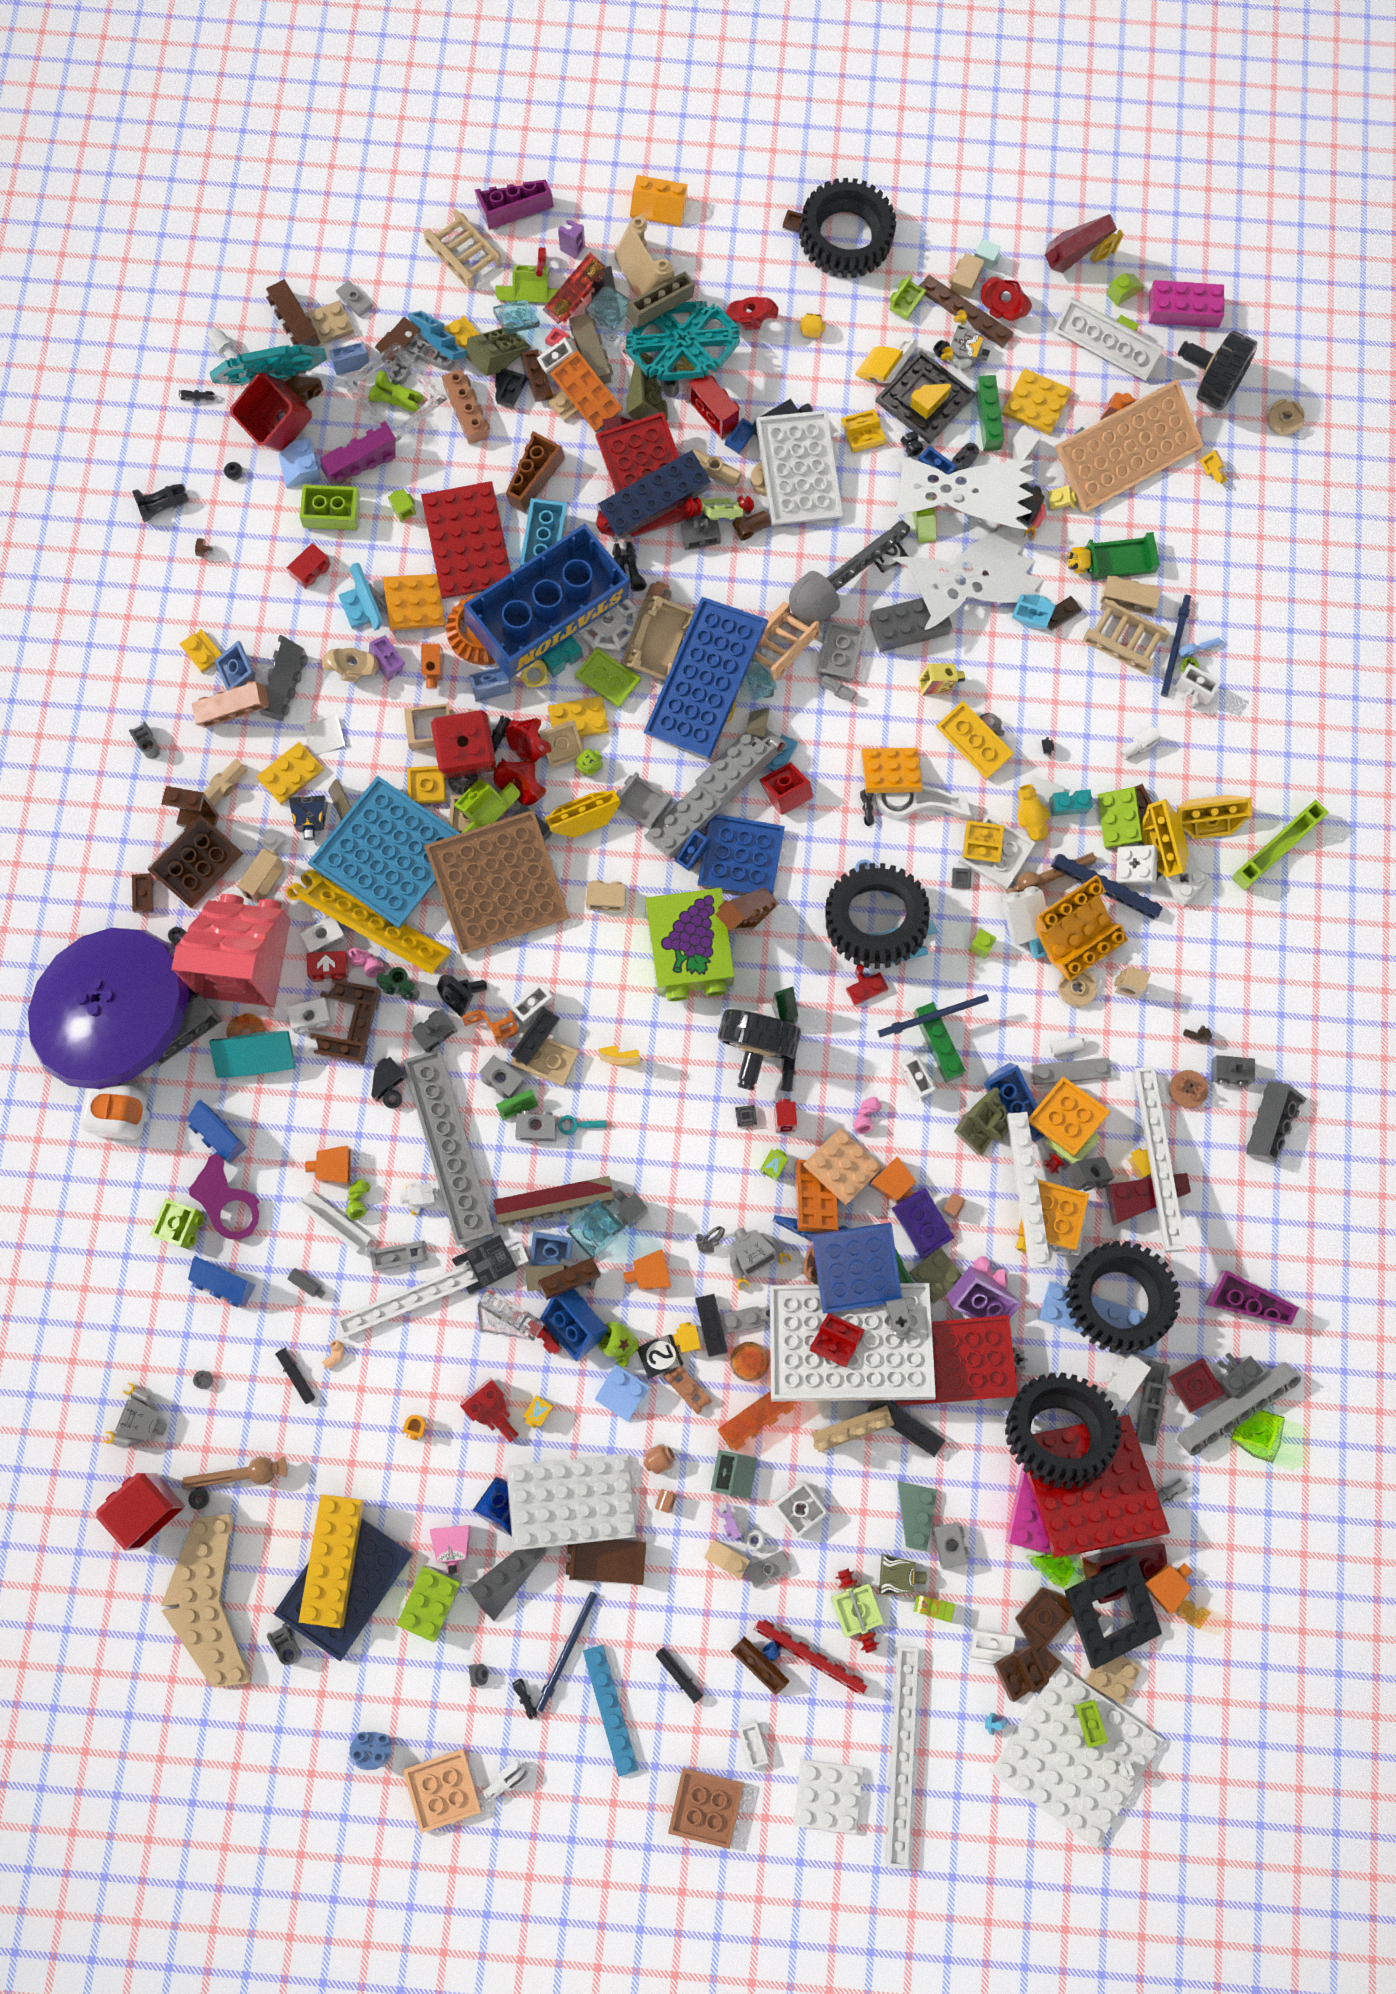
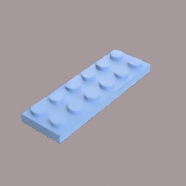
[1038,1281,1158,1358]

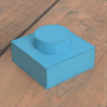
[1028,938,1047,959]

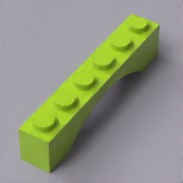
[1231,799,1329,891]

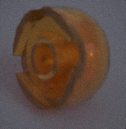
[730,1341,769,1382]

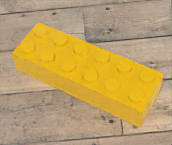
[299,1494,365,1628]

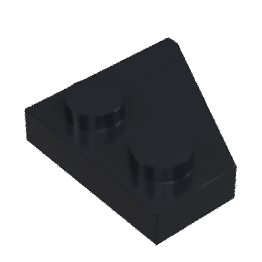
[495,368,527,408]

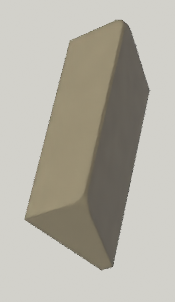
[746,708,770,737]
[328,779,351,820]
[526,1264,566,1291]

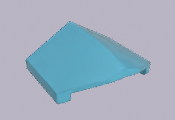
[1012,594,1055,629]

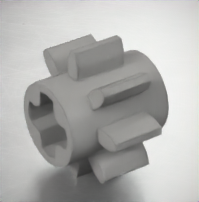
[1013,1347,1028,1373]

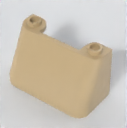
[615,214,674,297]
[622,596,695,681]

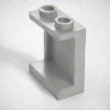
[616,772,673,830]

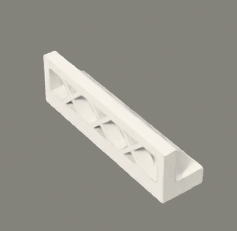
[295,1191,372,1255]

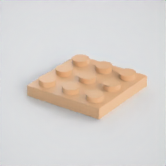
[803,1128,883,1205]
[403,1748,482,1834]

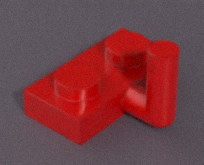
[846,964,889,1006]

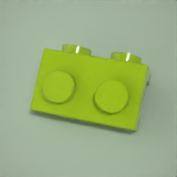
[889,275,926,320]

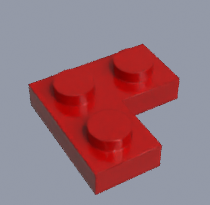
[527,1318,563,1355]

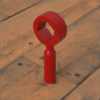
[536,247,547,277]

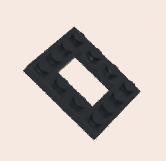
[875,351,976,444]
[1064,1556,1162,1669]

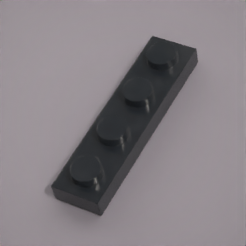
[867,1400,946,1457]

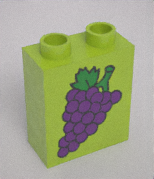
[645,888,734,1002]

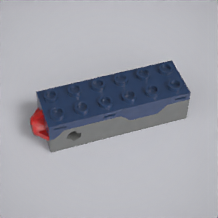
[595,450,711,543]

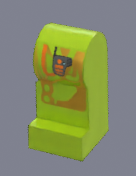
[913,1595,955,1623]

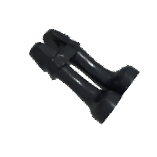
[132,484,189,522]
[612,542,647,592]

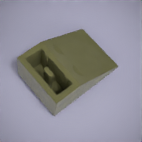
[466,326,531,376]

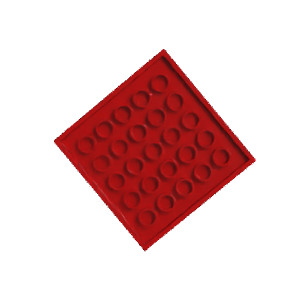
[1023,1415,1170,1559]

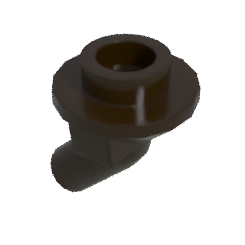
[1183,1025,1212,1044]

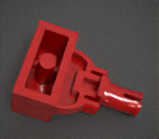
[460,1377,519,1443]

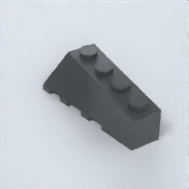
[259,635,308,721]
[1246,1081,1307,1163]
[468,1548,547,1621]

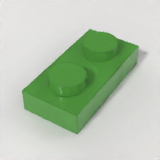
[496,1089,539,1121]

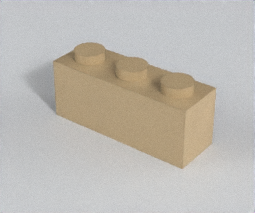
[1100,576,1161,616]

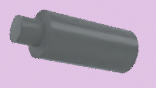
[287,1268,326,1299]

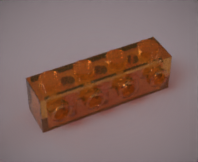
[717,1391,797,1451]

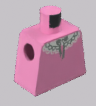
[430,1525,471,1574]

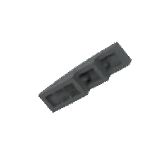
[1136,1360,1170,1446]

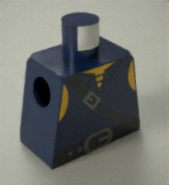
[289,795,328,841]

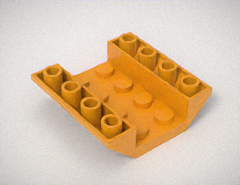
[1035,875,1128,981]

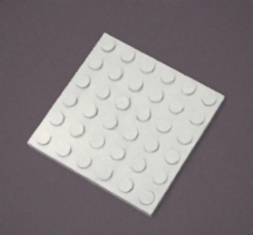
[990,1666,1163,1849]

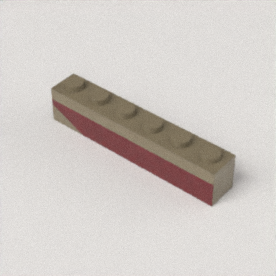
[493,1176,615,1227]

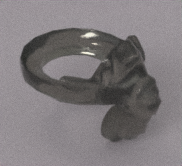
[980,713,1005,737]
[696,1226,725,1254]

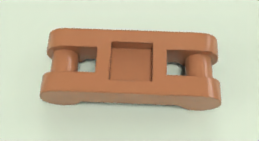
[663,1366,712,1415]

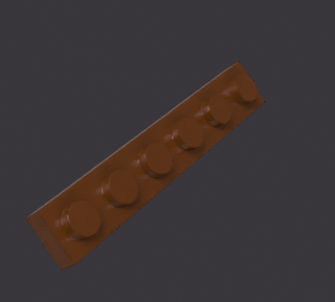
[919,275,1014,348]

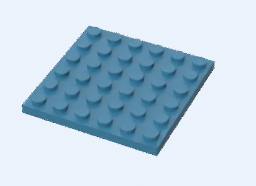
[308,775,461,929]

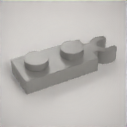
[720,1306,770,1335]

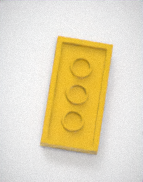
[936,701,1014,780]

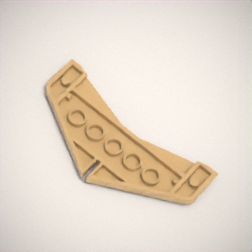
[161,1513,251,1687]

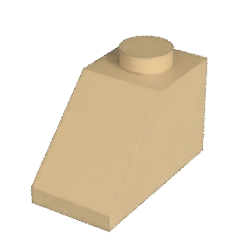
[704,1540,750,1579]

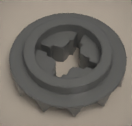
[448,774,478,795]

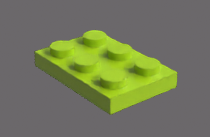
[575,648,641,708]
[1098,787,1143,849]

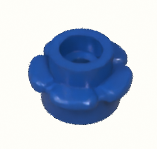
[762,1641,781,1661]

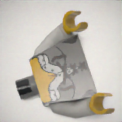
[941,310,990,369]

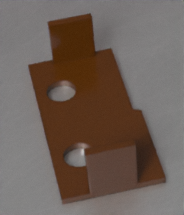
[374,317,421,364]

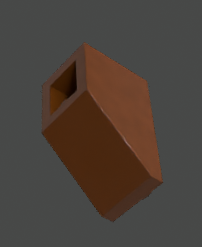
[285,376,324,404]

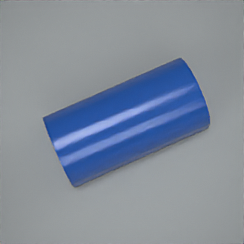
[918,445,957,475]
[674,829,711,871]

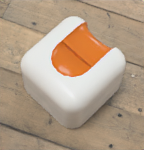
[79,1084,150,1140]

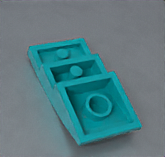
[209,1031,296,1078]

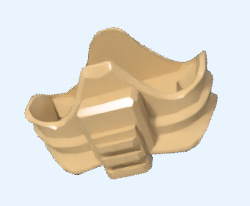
[322,648,379,682]

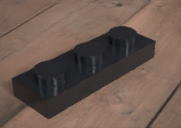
[511,1008,560,1066]
[695,1294,728,1357]

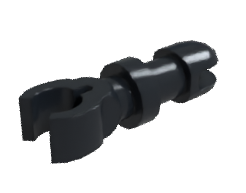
[179,390,215,401]
[860,789,874,826]
[512,1678,538,1720]

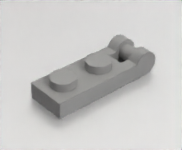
[370,1241,428,1271]

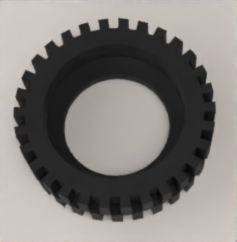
[799,178,896,278]
[825,863,930,969]
[1066,1241,1180,1354]
[1005,1372,1122,1489]

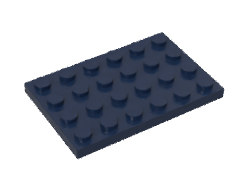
[273,1518,413,1662]

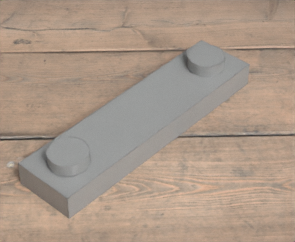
[1031,1058,1112,1085]

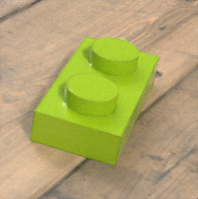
[1074,1699,1108,1748]

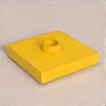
[407,766,446,804]

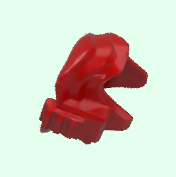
[981,277,1032,321]
[725,297,779,330]
[505,718,552,763]
[493,758,546,806]

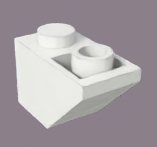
[1010,426,1041,470]

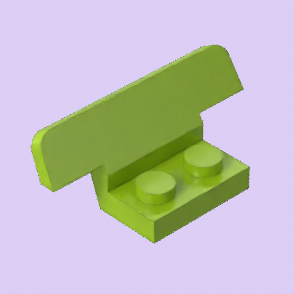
[495,264,565,304]
[454,778,520,833]

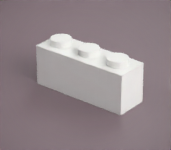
[1097,1354,1151,1417]

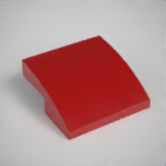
[809,1313,865,1368]

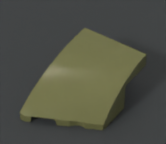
[954,1088,1009,1155]

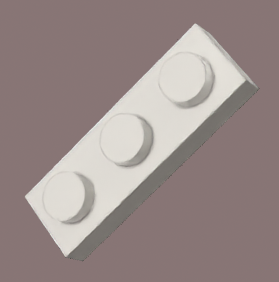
[876,338,919,383]

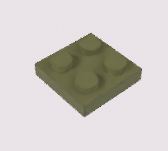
[909,1247,962,1304]

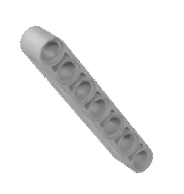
[1177,1362,1301,1456]

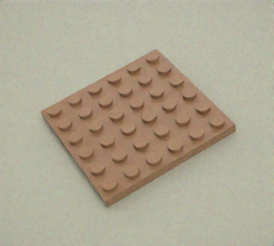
[424,810,570,955]

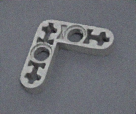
[389,338,454,385]

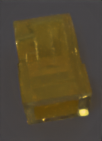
[1175,1600,1211,1630]

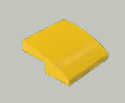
[855,346,903,382]
[841,409,886,453]
[962,820,1005,863]
[598,1045,640,1066]

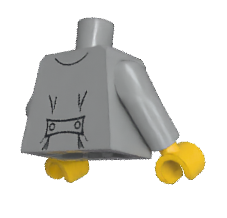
[730,1227,791,1291]
[103,1383,167,1447]

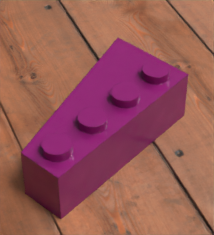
[474,179,554,230]
[320,421,396,485]

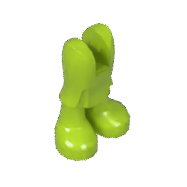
[368,370,425,413]

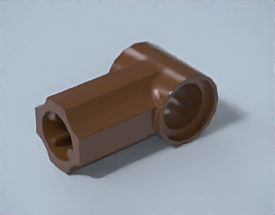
[732,510,771,541]

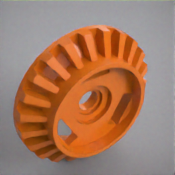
[446,593,496,665]

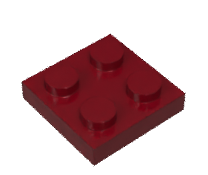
[1168,1358,1225,1413]

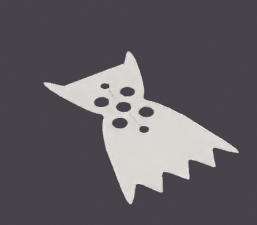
[884,454,1034,530]
[893,525,1051,630]

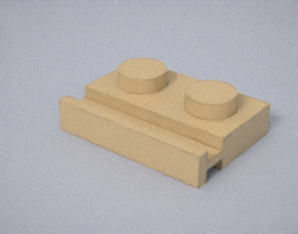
[548,390,579,422]

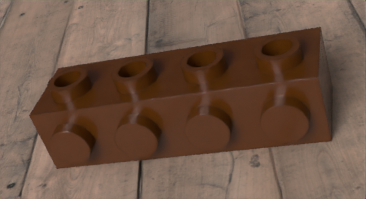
[266,279,320,347]

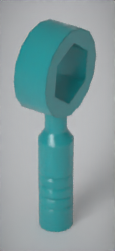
[558,1115,607,1135]

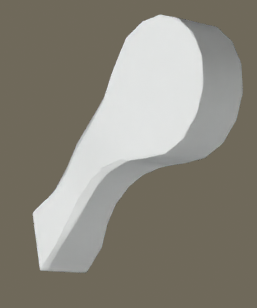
[876,785,971,820]

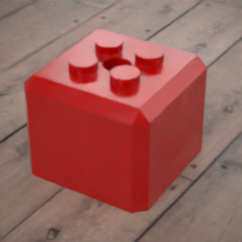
[230,373,312,452]
[431,710,497,779]
[96,1473,185,1551]

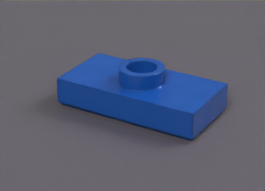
[724,418,754,454]

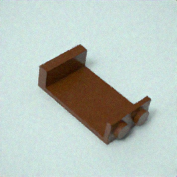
[161,786,219,827]
[566,1540,646,1585]

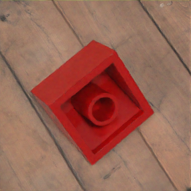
[759,762,814,815]

